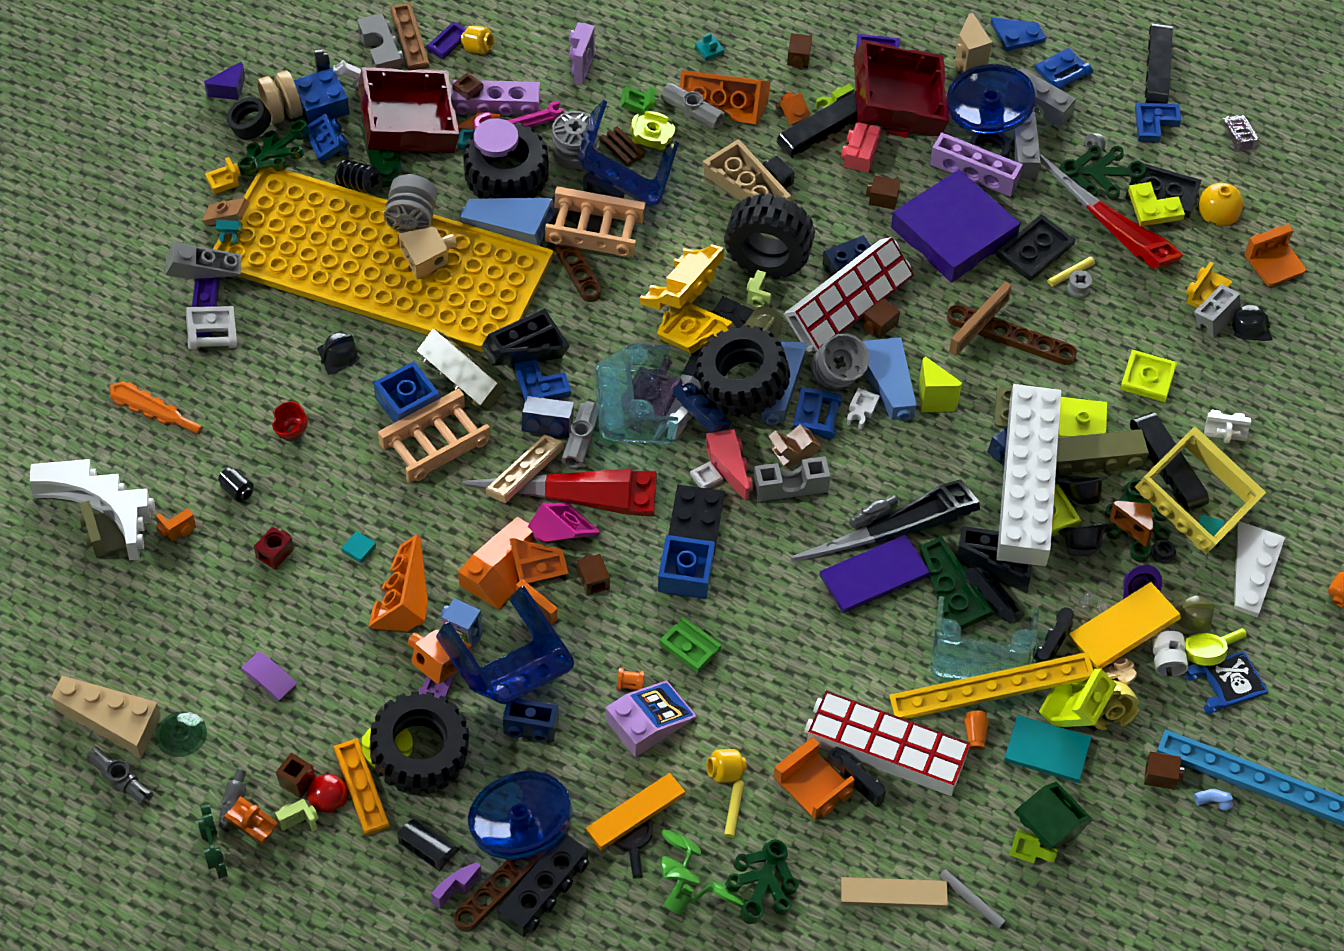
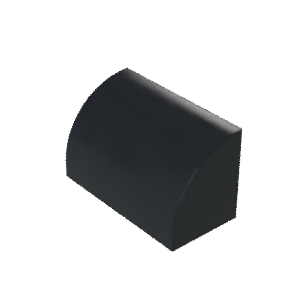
[397,818,459,872]

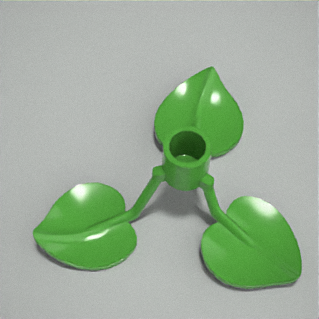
[661,829,750,915]

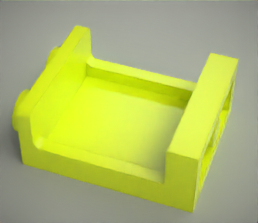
[1039,669,1117,727]

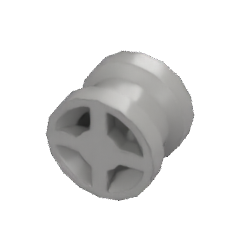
[1067,270,1092,298]

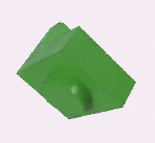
[621,86,656,115]

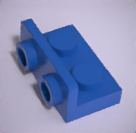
[307,113,350,163]

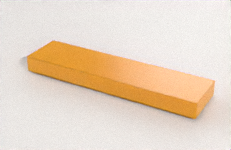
[333,738,390,836]
[585,773,685,851]

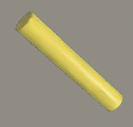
[1047,257,1095,287]
[724,780,744,838]

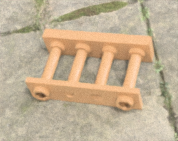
[545,186,645,258]
[378,388,490,483]

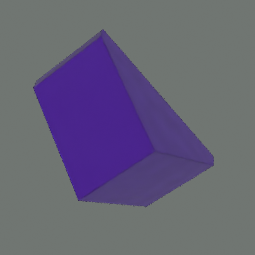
[204,62,245,100]

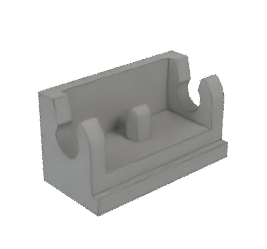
[1194,284,1241,338]

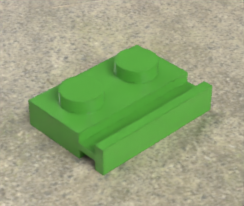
[659,617,721,674]

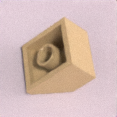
[954,13,992,77]

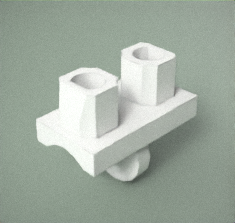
[1204,410,1251,443]

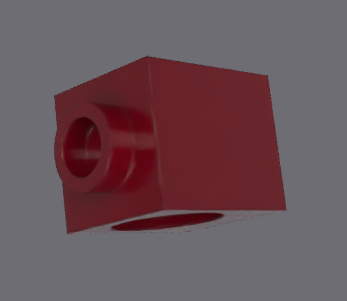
[254,526,294,570]

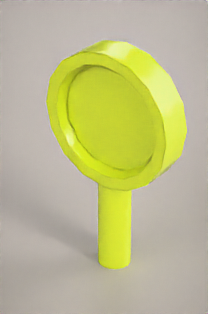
[1185,628,1246,666]

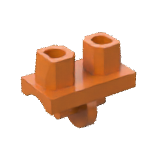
[224,796,278,845]

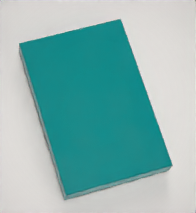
[1004,715,1091,783]

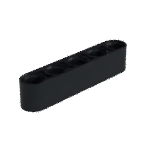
[1145,23,1173,104]
[776,91,858,158]
[1130,412,1209,512]

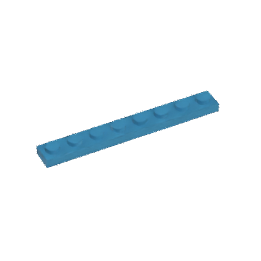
[1157,729,1344,826]

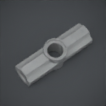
[661,83,725,129]
[562,401,601,469]

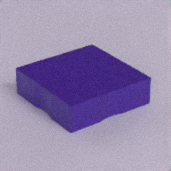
[891,169,1020,283]

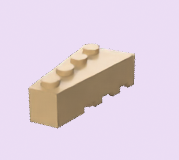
[702,139,791,201]
[52,676,161,759]

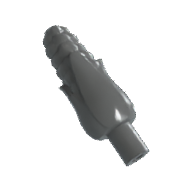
[849,495,898,528]
[219,769,246,829]

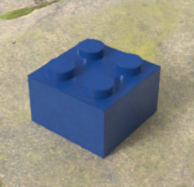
[293,68,350,125]
[374,361,440,423]
[658,535,715,599]

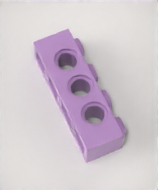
[451,80,540,116]
[930,132,1023,197]

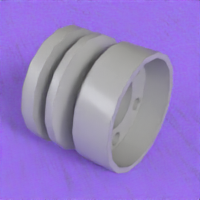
[552,111,598,169]
[384,174,437,233]
[811,333,869,391]

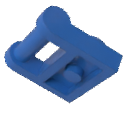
[1035,48,1093,90]
[793,387,842,439]

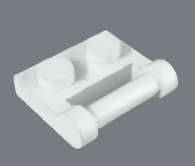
[186,306,237,349]

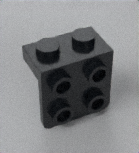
[566,171,624,233]

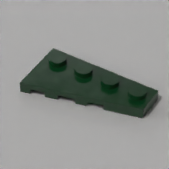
[358,117,401,187]
[920,536,993,635]

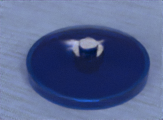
[947,64,1035,134]
[468,771,573,859]

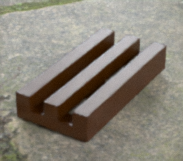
[600,126,645,167]

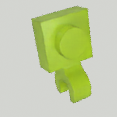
[816,84,854,108]
[1009,829,1059,864]

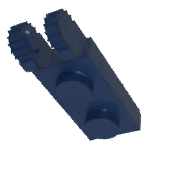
[673,382,732,433]

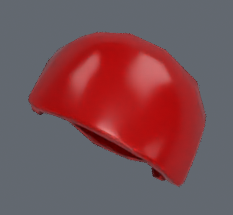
[271,401,308,440]
[307,774,349,813]

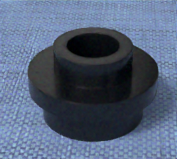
[1151,540,1176,563]

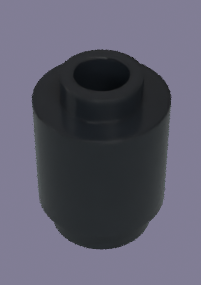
[218,467,254,502]

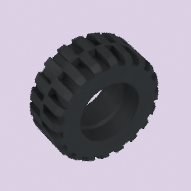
[463,121,549,199]
[724,194,815,279]
[696,325,790,417]
[369,691,469,795]

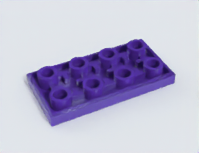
[819,535,930,613]

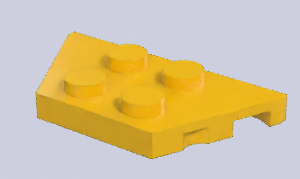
[657,302,734,354]

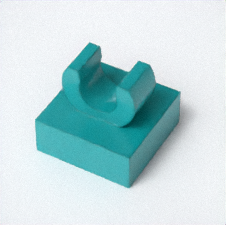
[695,33,724,61]
[216,220,243,243]

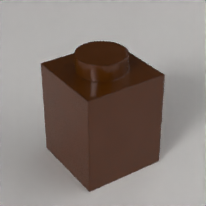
[787,33,812,68]
[866,175,901,210]
[863,298,900,339]
[577,554,610,596]
[1144,751,1184,790]
[275,753,316,798]

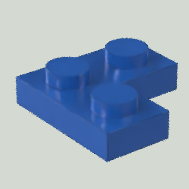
[1135,103,1181,142]
[514,359,571,403]

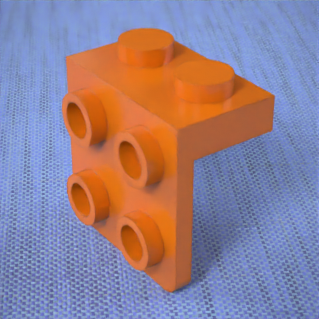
[1245,224,1306,287]

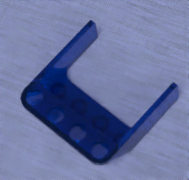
[577,99,679,207]
[436,586,574,704]

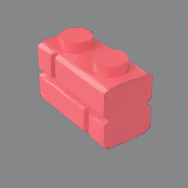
[841,122,881,173]

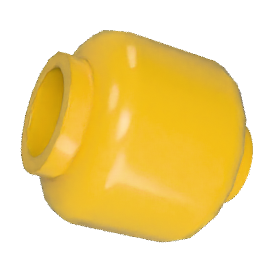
[461,25,494,55]
[706,749,747,783]

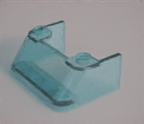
[594,344,679,444]
[930,596,1039,682]

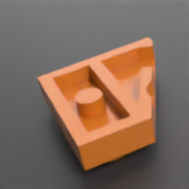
[509,538,568,583]

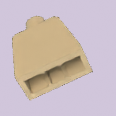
[399,227,457,279]

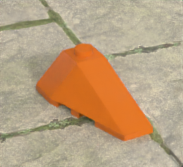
[679,70,771,124]
[458,517,534,610]
[369,534,428,632]

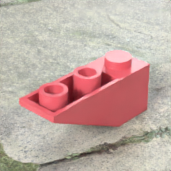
[706,429,753,500]

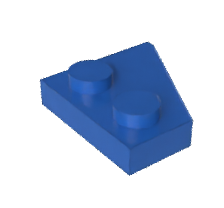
[991,18,1046,51]

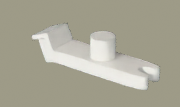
[333,60,361,87]

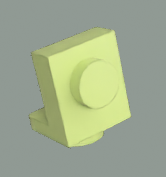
[747,270,771,308]
[275,799,319,832]

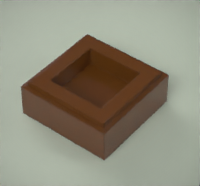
[452,72,484,100]

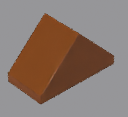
[1110,501,1153,547]

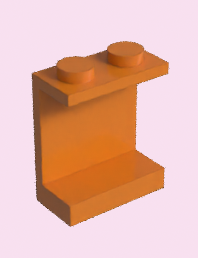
[773,737,855,820]

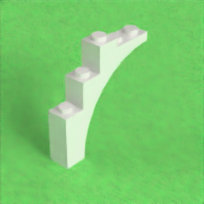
[30,459,155,560]

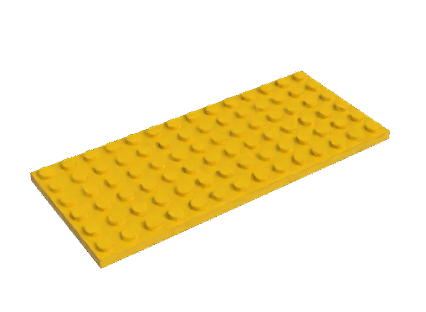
[213,168,554,353]

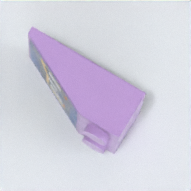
[605,680,697,757]

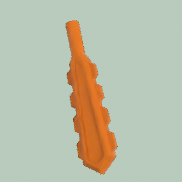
[110,381,203,434]

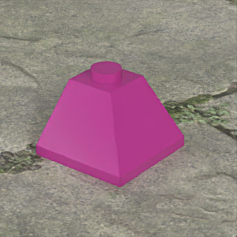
[527,502,601,542]

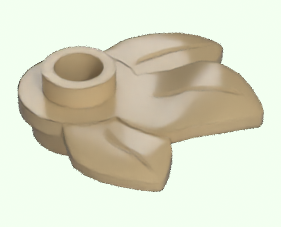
[1093,658,1137,685]

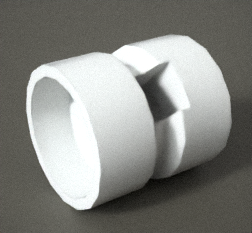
[1151,631,1189,676]

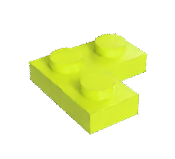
[1128,182,1185,226]

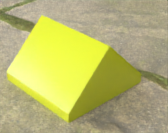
[918,357,962,412]

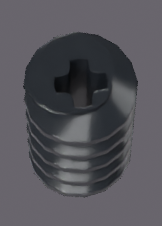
[335,159,383,195]

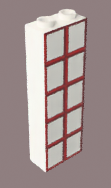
[784,237,915,352]
[804,690,971,796]

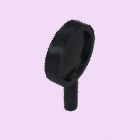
[614,819,653,879]

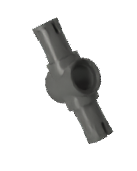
[86,747,153,806]

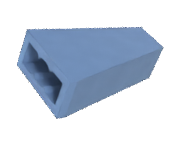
[460,198,555,246]
[862,337,916,421]
[759,342,807,425]

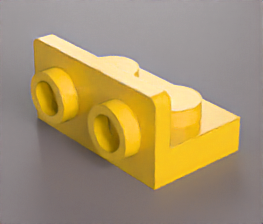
[1186,262,1232,308]

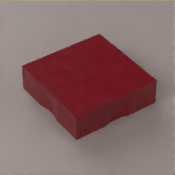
[853,39,949,136]
[358,67,459,152]

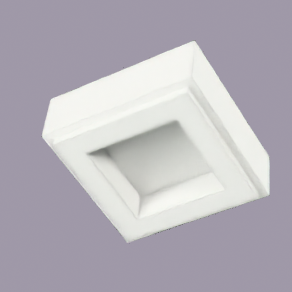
[690,461,723,489]

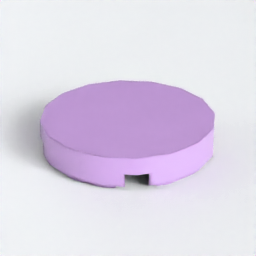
[474,118,518,157]

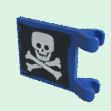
[1185,651,1268,714]

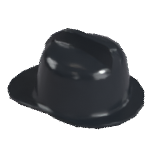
[1232,304,1273,341]
[317,332,360,375]
[1055,476,1108,505]
[1058,523,1117,556]

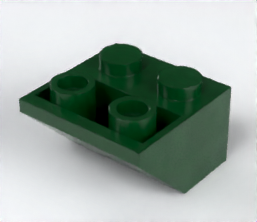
[1014,781,1092,850]

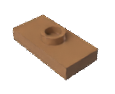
[202,198,249,226]

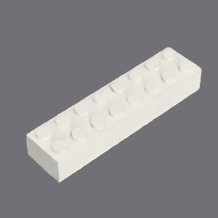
[997,384,1061,566]

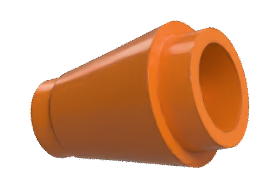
[964,711,989,750]

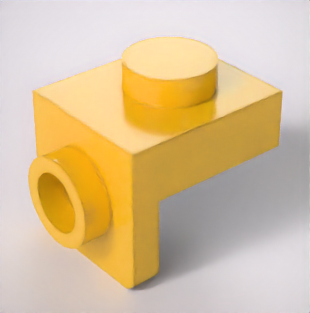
[205,157,241,195]

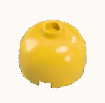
[1198,182,1244,226]

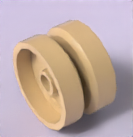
[257,70,303,125]

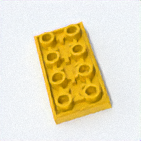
[1069,582,1181,669]

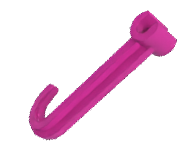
[473,102,564,131]

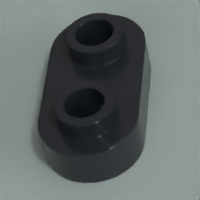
[314,49,330,72]

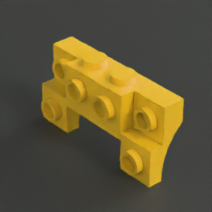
[640,244,724,310]

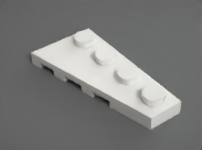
[1234,521,1285,617]

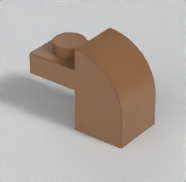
[768,424,822,467]

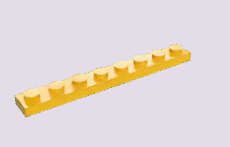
[890,652,1093,719]

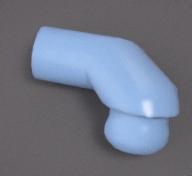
[1193,788,1233,810]

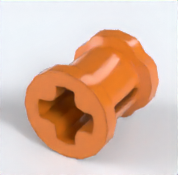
[617,668,645,690]

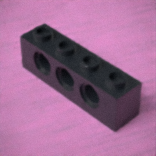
[498,832,589,937]

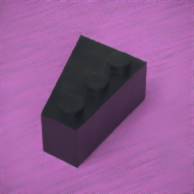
[481,308,570,366]
[957,526,1032,594]

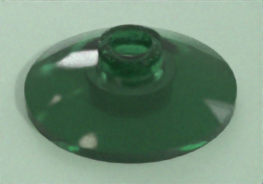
[155,711,207,757]

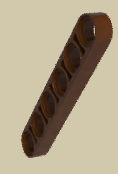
[550,204,601,302]
[947,304,1077,365]
[454,816,569,932]

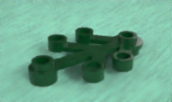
[238,120,309,176]
[1059,145,1146,200]
[1105,479,1170,562]
[197,803,228,879]
[725,839,799,924]

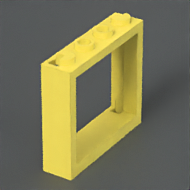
[1135,426,1266,554]

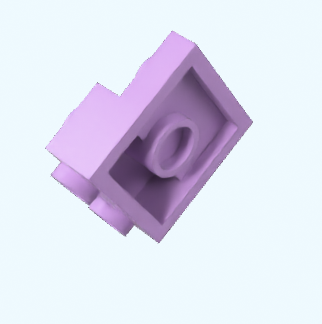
[569,22,595,85]

